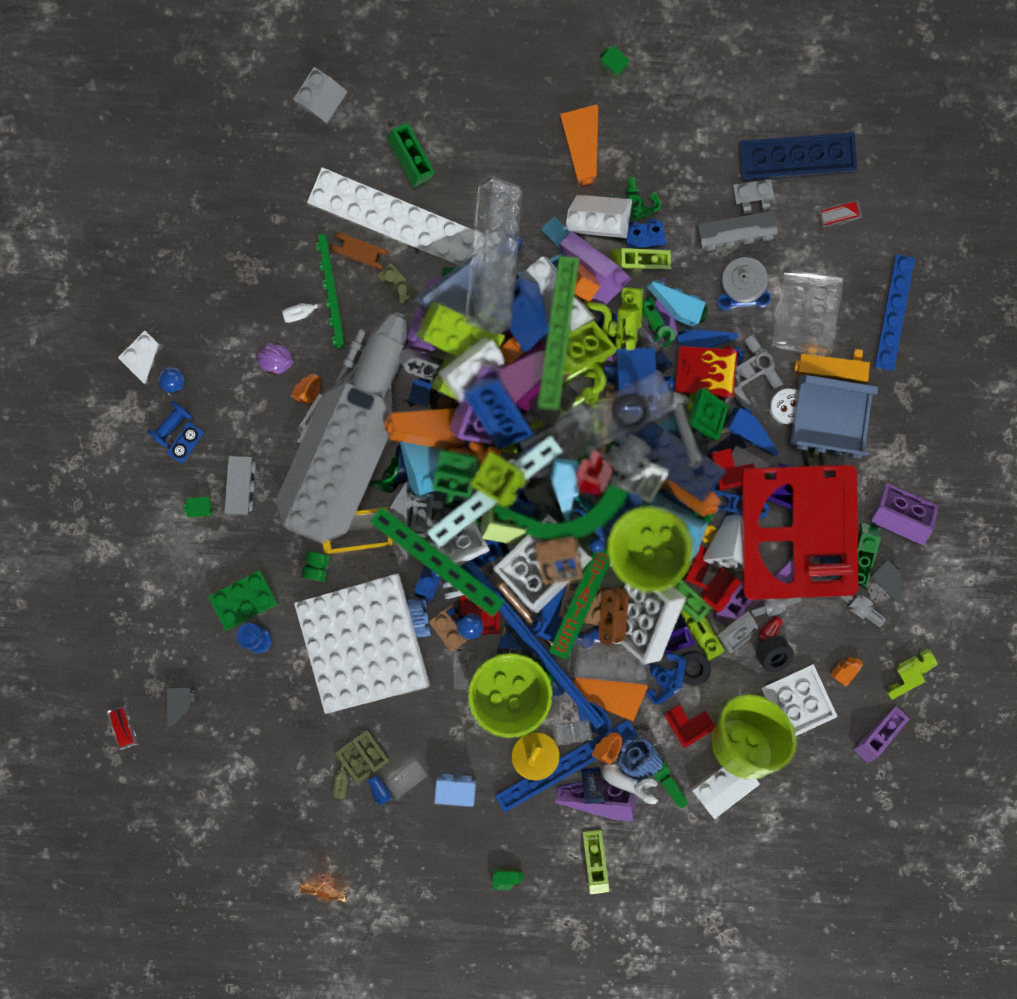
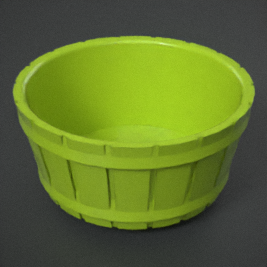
[608,507,693,592]
[468,654,552,738]
[712,694,797,780]

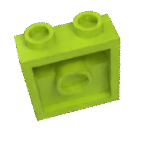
[470,451,526,507]

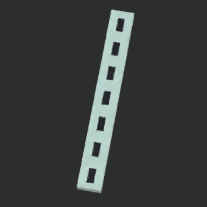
[427,435,562,547]

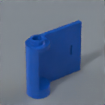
[531,585,580,650]

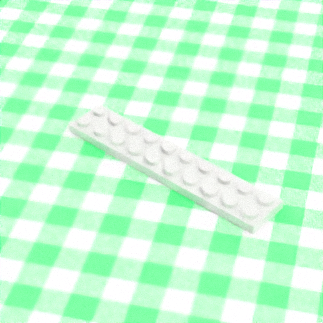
[307,168,498,271]

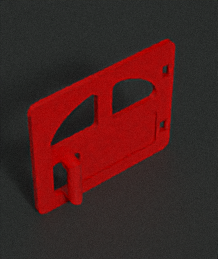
[742,465,858,600]

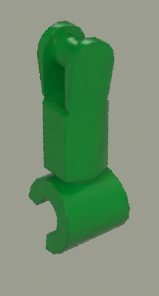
[642,296,676,348]
[652,758,687,808]

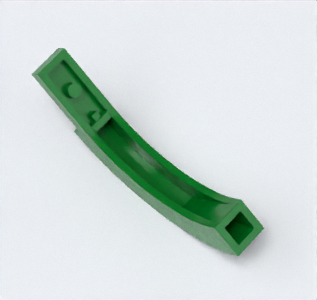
[493,485,630,540]

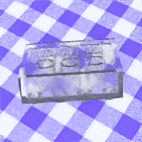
[772,273,844,357]

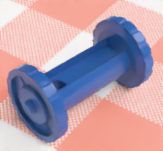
[146,401,192,448]
[236,623,272,654]

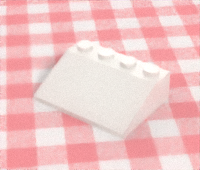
[507,256,595,345]
[494,515,593,613]
[620,583,686,664]

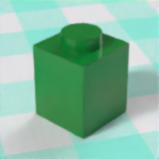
[600,45,630,78]
[183,497,213,517]

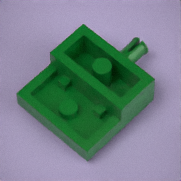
[432,449,479,505]

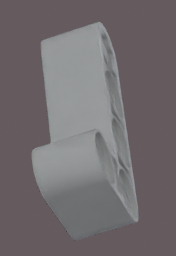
[399,349,444,381]

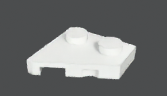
[118,331,159,384]
[617,462,668,503]

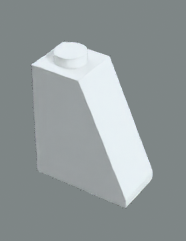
[703,513,743,573]

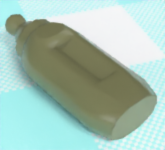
[332,763,349,799]

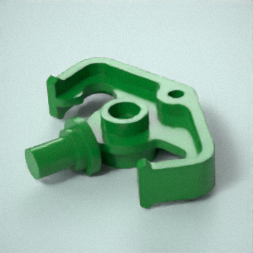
[609,177,661,222]

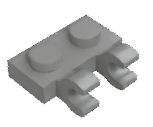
[733,179,774,216]
[411,493,444,533]

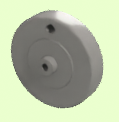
[721,257,768,303]

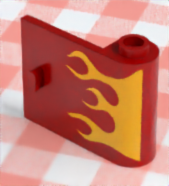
[675,346,738,398]

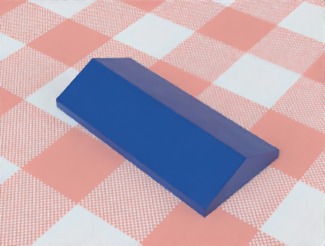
[463,378,534,449]

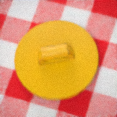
[512,732,560,780]

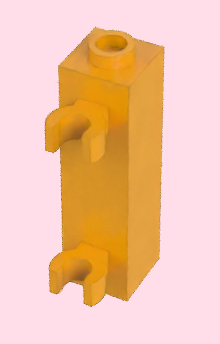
[794,343,870,385]

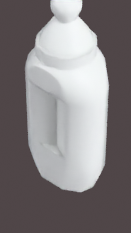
[282,303,318,322]

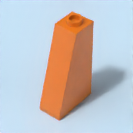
[560,104,598,185]
[384,408,464,450]
[661,478,720,517]
[571,676,648,721]

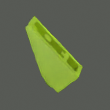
[610,248,671,271]
[583,830,609,894]

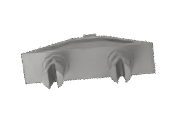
[388,481,429,560]

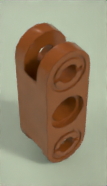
[329,232,389,270]
[598,587,629,646]

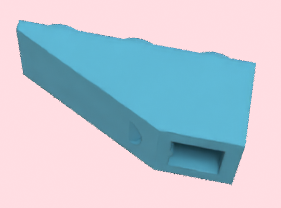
[647,281,706,327]
[550,458,579,522]

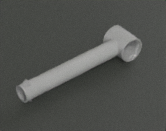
[663,391,702,468]

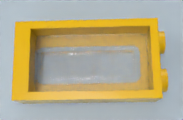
[323,507,394,554]

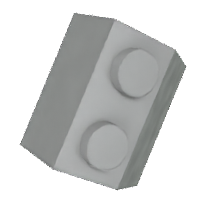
[293,67,348,123]

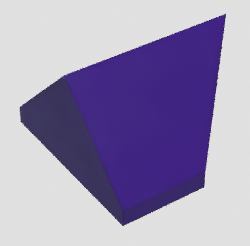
[664,613,694,654]

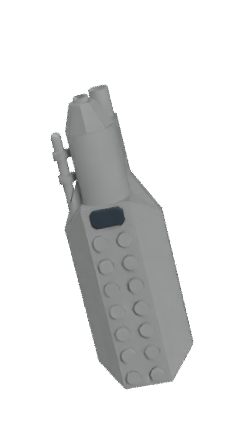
[275,312,410,545]

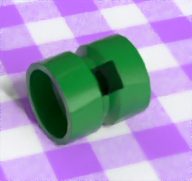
[301,551,331,582]

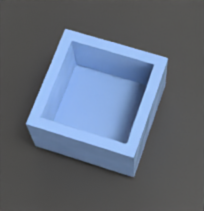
[435,774,476,807]

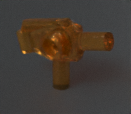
[301,881,348,902]

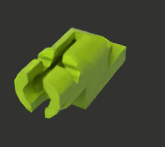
[616,287,643,350]
[680,609,725,661]
[885,649,938,700]

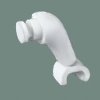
[602,754,658,804]

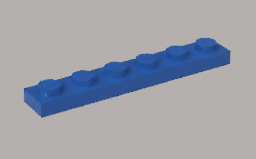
[874,254,915,371]

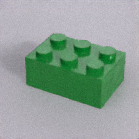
[208,570,279,631]

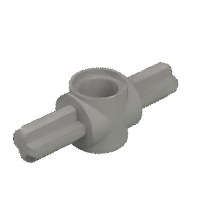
[839,593,886,627]
[746,598,802,617]

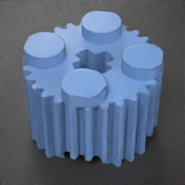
[406,598,430,638]
[618,738,663,782]

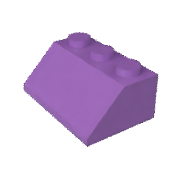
[871,483,939,545]

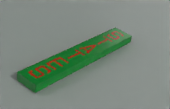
[549,549,611,660]

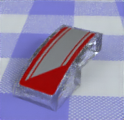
[819,199,863,228]

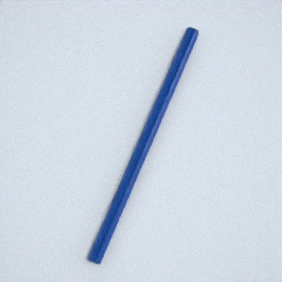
[463,559,604,728]

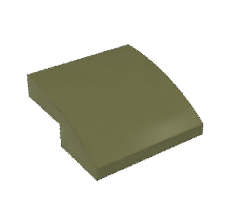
[334,730,389,785]

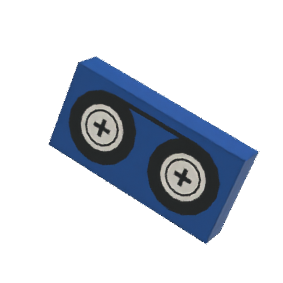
[167,422,204,464]

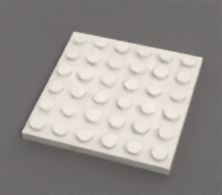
[294,574,430,714]

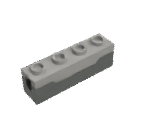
[697,211,778,251]

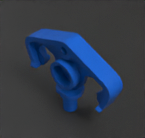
[644,653,686,704]

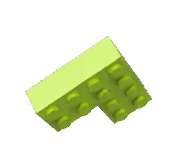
[415,301,505,399]

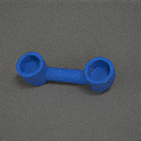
[717,291,771,311]

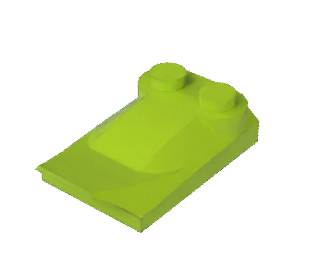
[564,321,617,374]

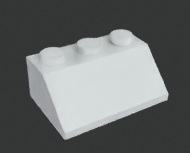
[565,195,632,238]
[439,338,506,403]
[691,766,760,819]

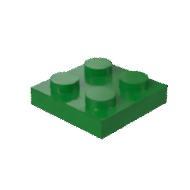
[688,388,729,441]

